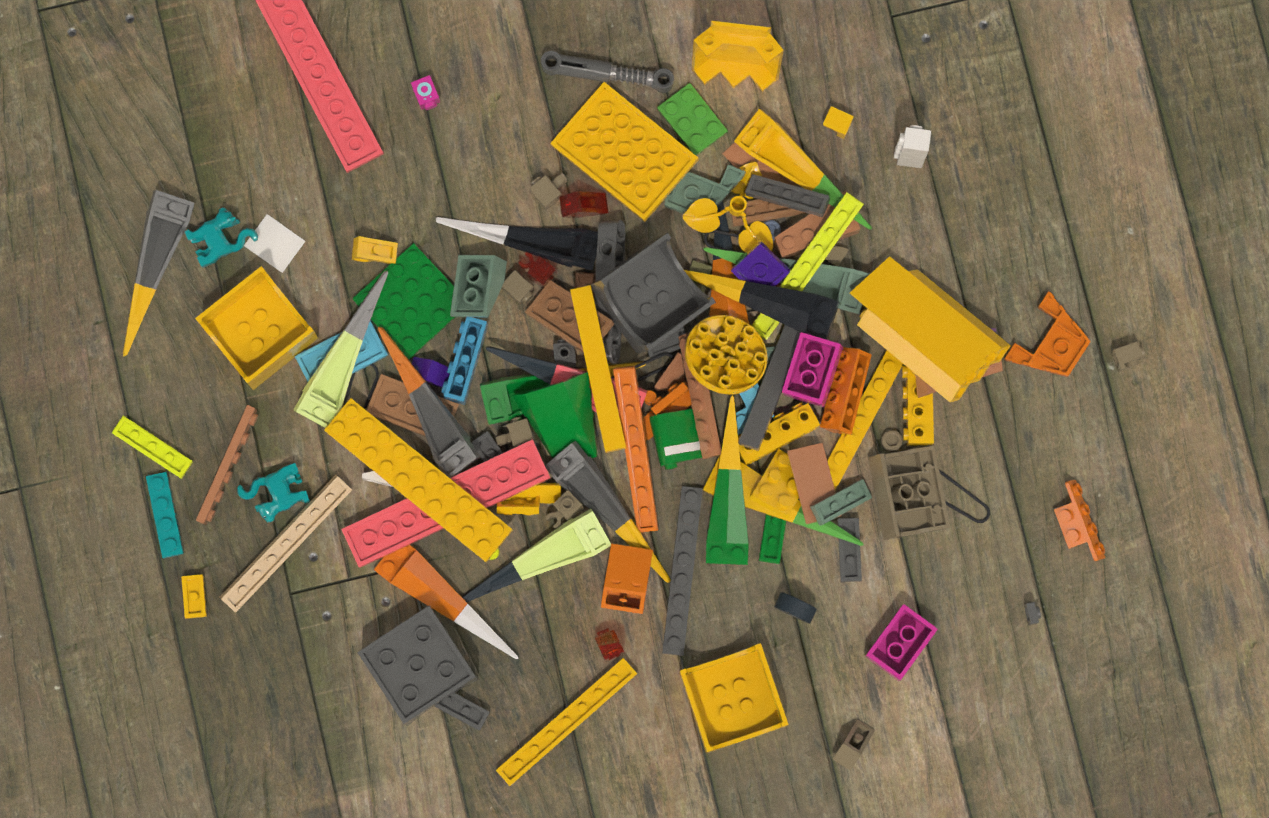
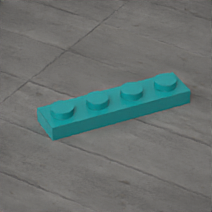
[146,472,184,559]

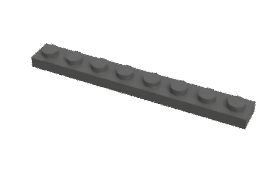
[662,486,703,656]

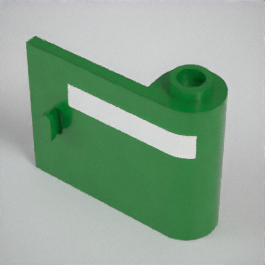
[649,409,702,470]

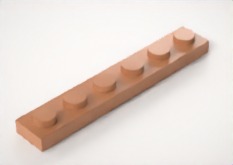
[678,332,721,459]
[196,405,258,525]

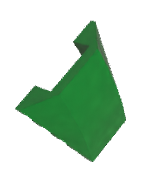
[512,372,598,459]

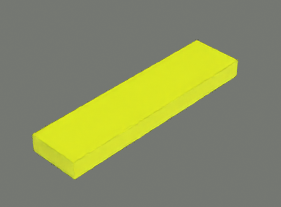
[112,416,193,479]

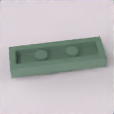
[810,479,872,526]

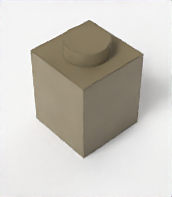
[501,270,534,305]

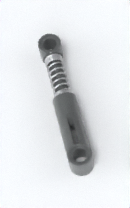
[541,51,674,93]

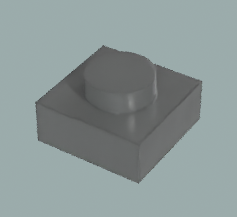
[1024,602,1041,626]

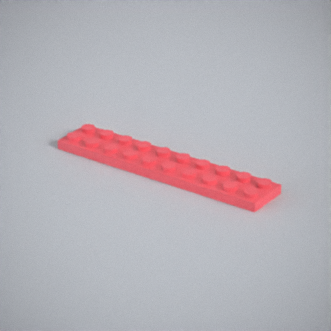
[255,0,384,173]
[342,439,550,568]

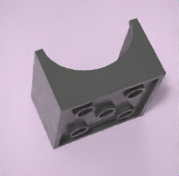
[591,233,716,354]
[357,606,478,726]

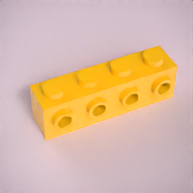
[902,366,934,446]
[738,402,820,466]

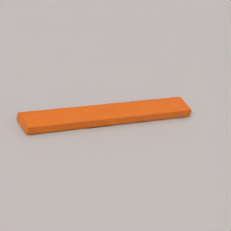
[613,366,659,532]

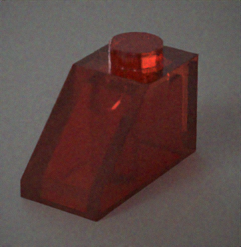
[559,191,609,218]
[595,628,624,662]

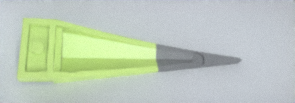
[294,271,388,428]

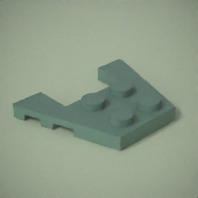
[664,148,746,214]

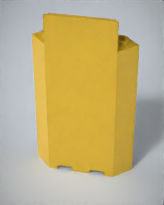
[692,21,784,92]
[850,256,1011,402]

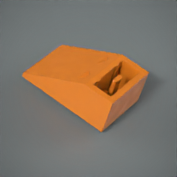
[601,543,653,614]

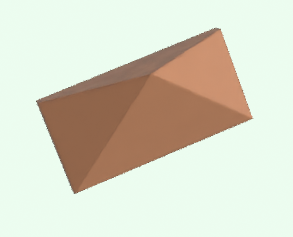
[654,353,686,392]

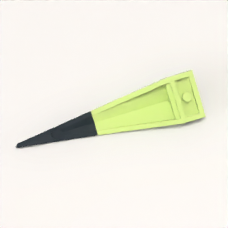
[462,509,611,602]

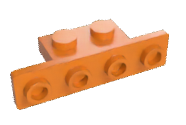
[643,382,710,440]
[1054,480,1105,561]

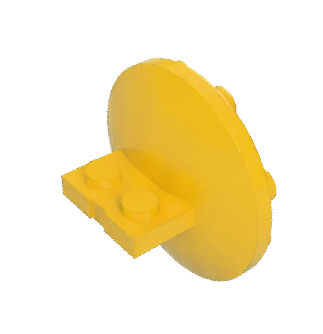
[684,315,767,394]

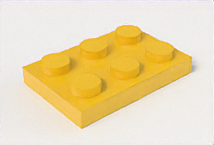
[750,449,799,519]

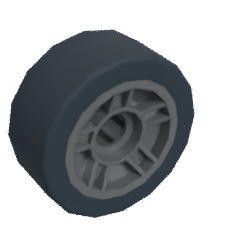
[774,592,817,624]

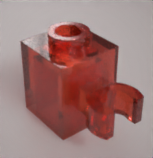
[518,252,557,288]

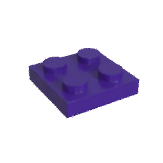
[731,242,790,286]

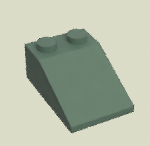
[450,255,507,318]

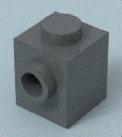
[553,339,577,369]

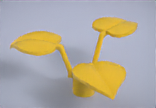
[683,162,773,253]

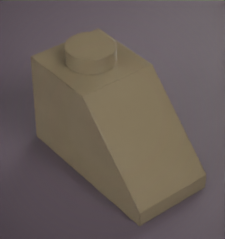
[833,719,875,771]

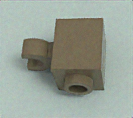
[529,173,568,211]
[495,417,534,448]
[545,490,584,529]

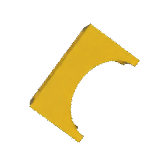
[195,266,318,390]
[679,643,789,753]

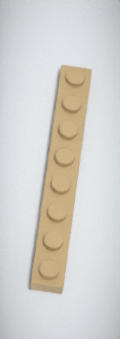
[219,475,352,613]

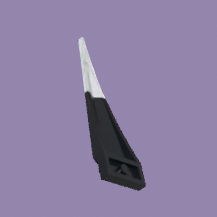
[436,217,598,271]

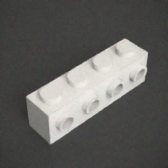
[894,125,931,168]

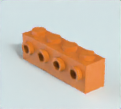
[820,347,872,435]

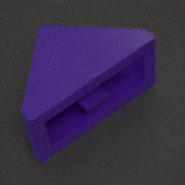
[412,357,450,388]

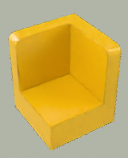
[823,106,854,139]

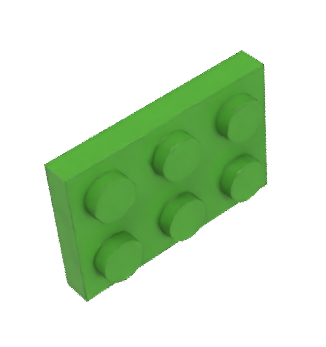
[657,83,728,156]

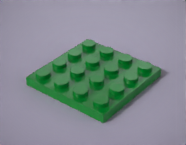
[352,243,456,360]

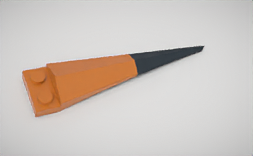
[710,201,749,324]

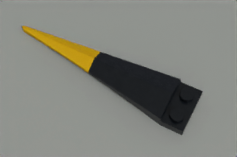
[684,270,840,340]

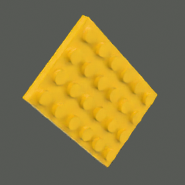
[550,82,699,222]

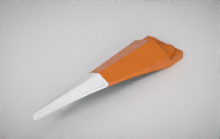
[374,545,518,659]

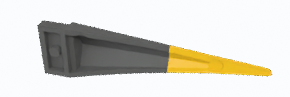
[123,190,194,356]
[545,441,671,583]

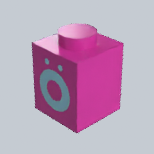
[411,75,440,110]

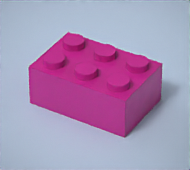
[782,332,843,407]
[865,604,938,682]

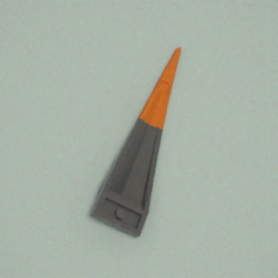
[378,327,480,478]

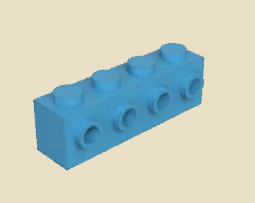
[442,317,488,405]

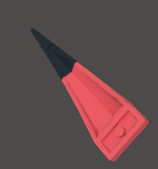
[486,346,648,421]

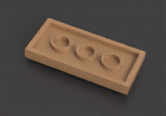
[525,280,614,353]
[366,374,459,437]

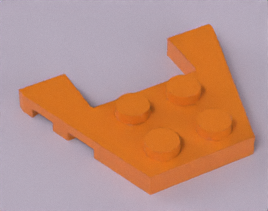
[1004,291,1091,377]

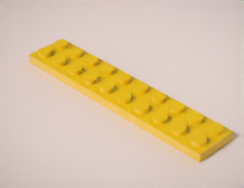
[324,398,513,563]

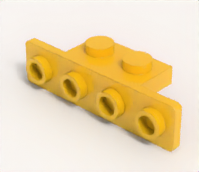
[497,483,561,516]

